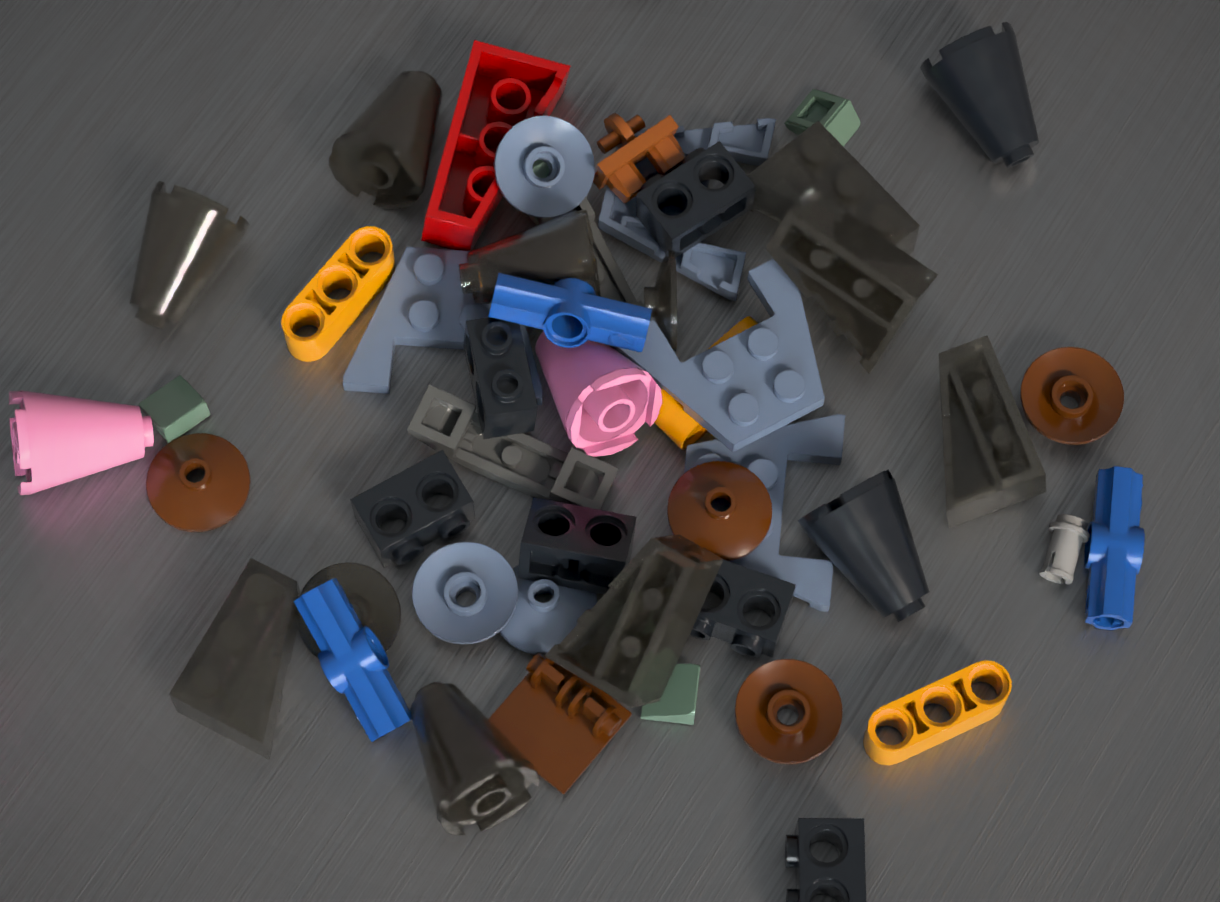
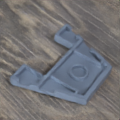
[598,118,776,301]
[342,247,543,405]
[613,251,825,452]
[676,414,845,612]

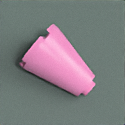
[535,330,662,457]
[9,390,154,495]

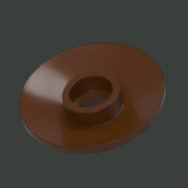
[1020,347,1124,445]
[146,433,251,532]
[667,461,772,561]
[735,659,843,764]

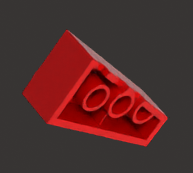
[421,40,571,251]

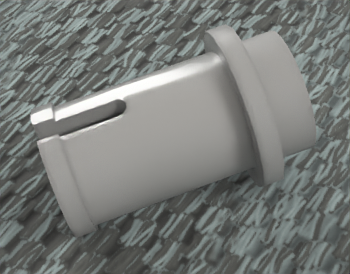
[1040,514,1090,585]

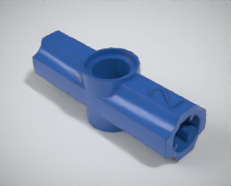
[488,273,652,353]
[1084,466,1145,630]
[293,578,414,742]

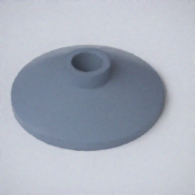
[494,116,595,218]
[412,542,518,645]
[499,565,597,655]

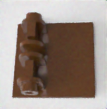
[481,653,632,795]

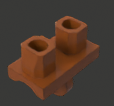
[593,113,685,204]

